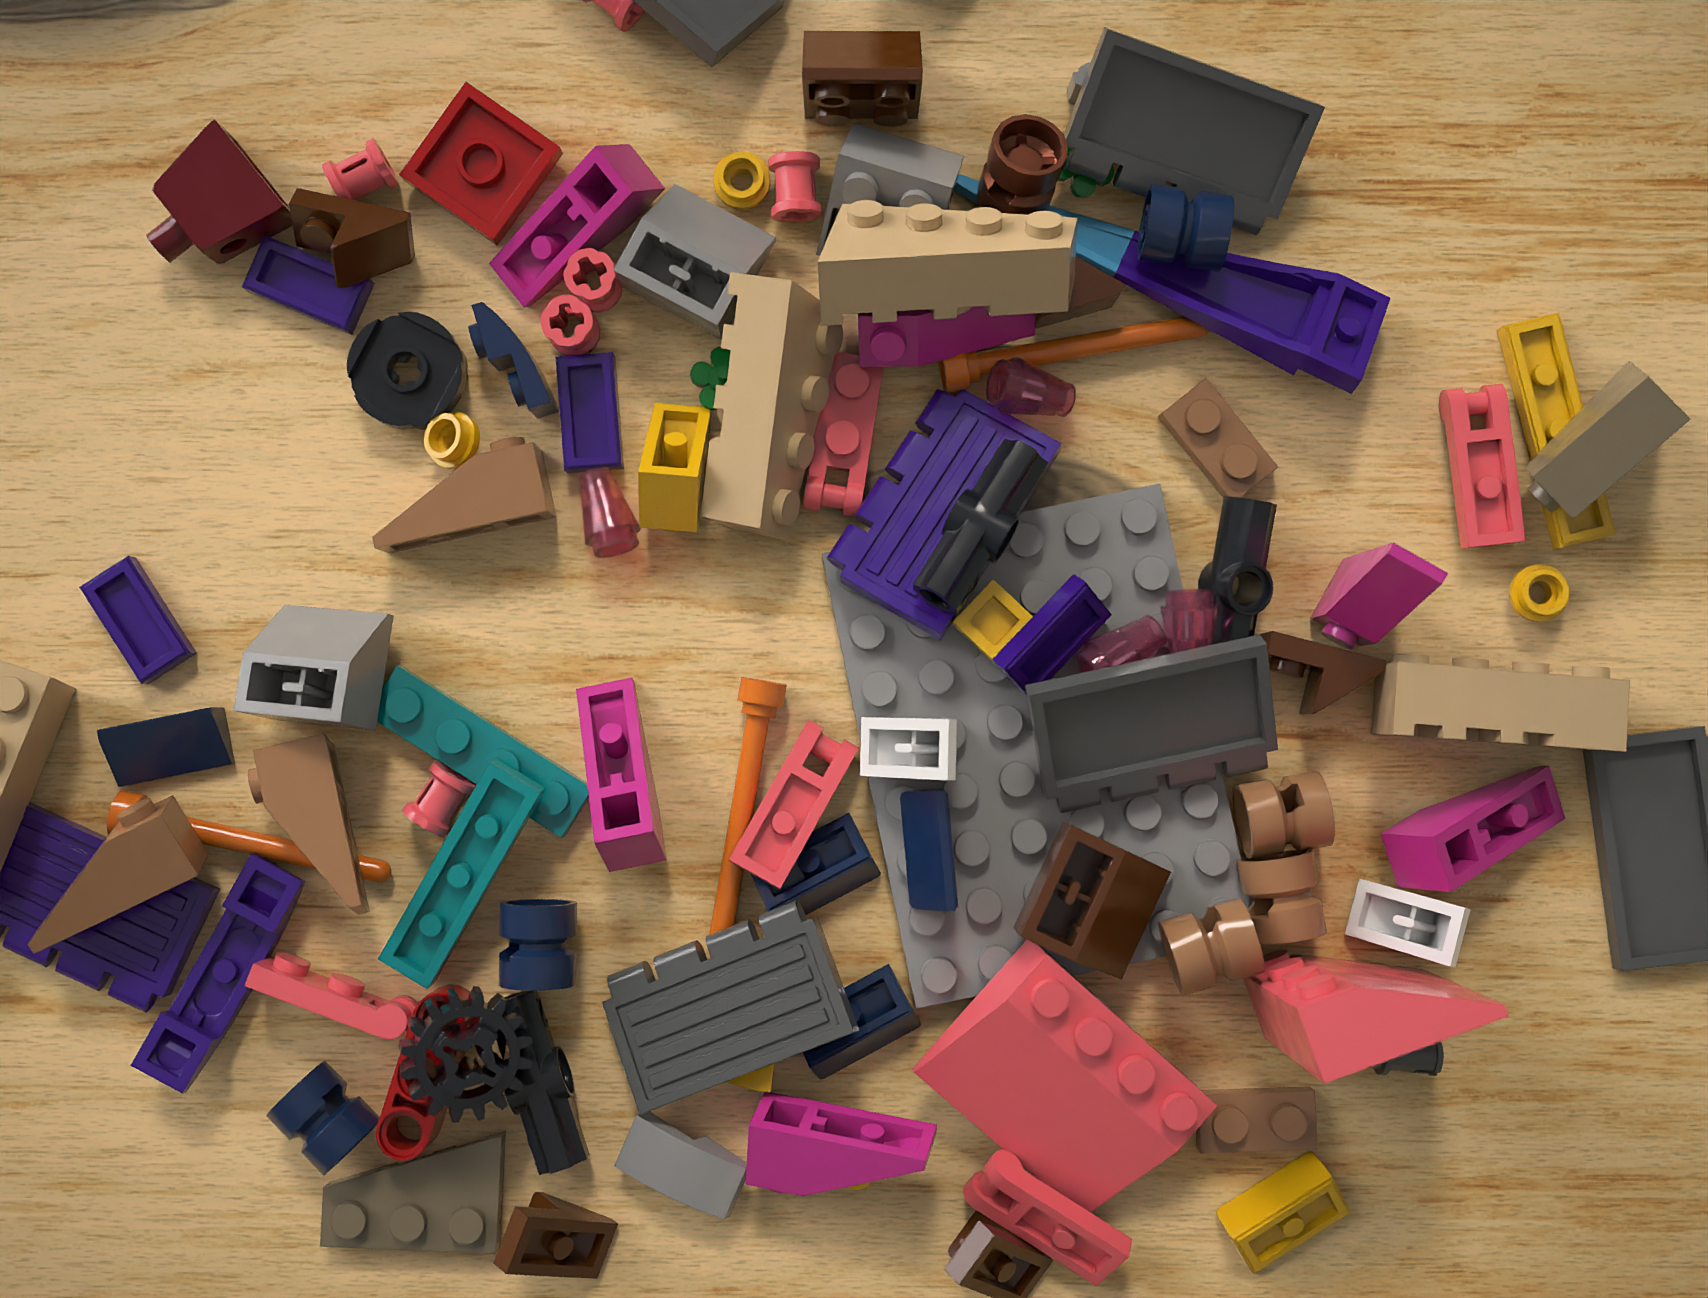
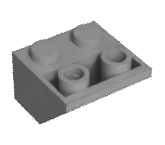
[816,123,964,256]
[613,184,776,340]
[233,605,394,731]

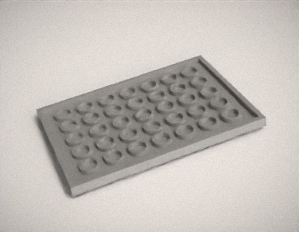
[822,484,1251,1009]

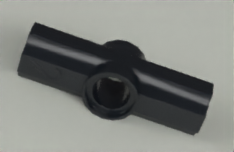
[913,439,1048,615]
[1197,496,1277,648]
[496,991,590,1175]

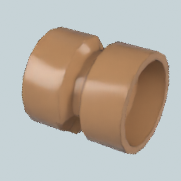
[1232,771,1335,859]
[1237,850,1327,945]
[1158,898,1265,996]

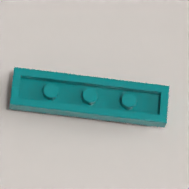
[377,665,589,838]
[378,758,546,989]

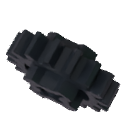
[398,986,533,1123]

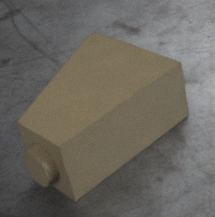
[1526,361,1691,519]

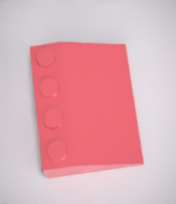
[912,940,1217,1212]
[1243,950,1509,1084]

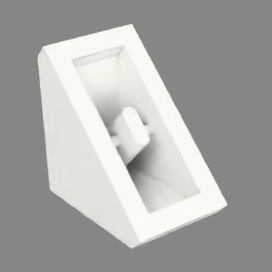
[860,717,957,780]
[1345,878,1470,968]

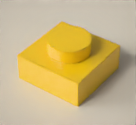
[952,579,1033,663]

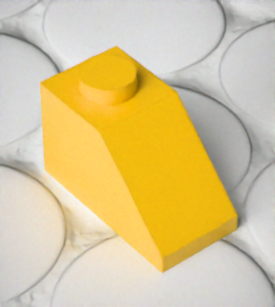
[638,402,711,532]

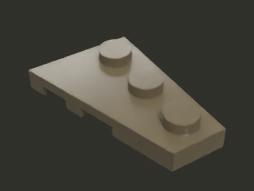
[320,1131,506,1254]

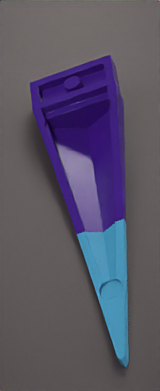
[954,174,1391,394]

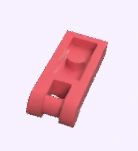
[803,352,884,517]
[1439,384,1526,549]
[729,720,859,890]
[244,953,418,1040]
[963,1150,1132,1286]

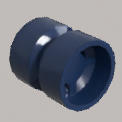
[1137,184,1234,272]
[499,899,577,991]
[266,1061,380,1176]

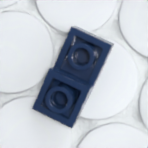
[468,302,559,419]

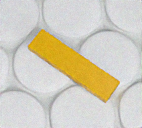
[1497,313,1616,550]

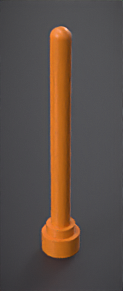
[938,316,1210,393]
[709,677,787,935]
[107,790,391,883]

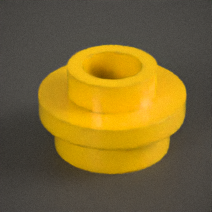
[713,151,771,210]
[424,412,480,470]
[1509,564,1569,622]

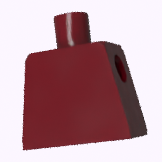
[146,119,293,264]

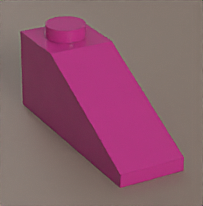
[489,144,665,308]
[858,306,1036,367]
[1310,542,1448,649]
[576,678,667,872]
[1381,765,1566,892]
[746,1092,937,1196]

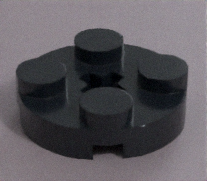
[347,311,468,430]

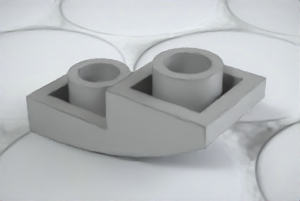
[614,1111,747,1219]

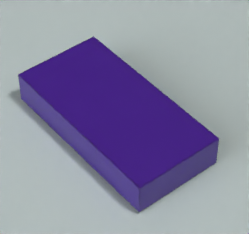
[242,235,375,335]
[555,352,624,473]
[79,556,197,684]
[992,574,1112,696]

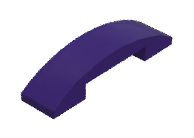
[130,854,306,1094]

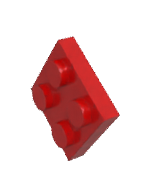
[399,82,563,246]

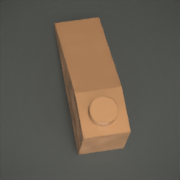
[372,437,557,554]
[248,733,370,915]
[28,795,209,954]

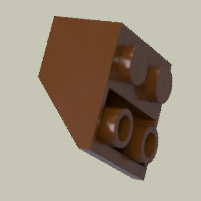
[802,31,923,126]
[1013,821,1171,980]

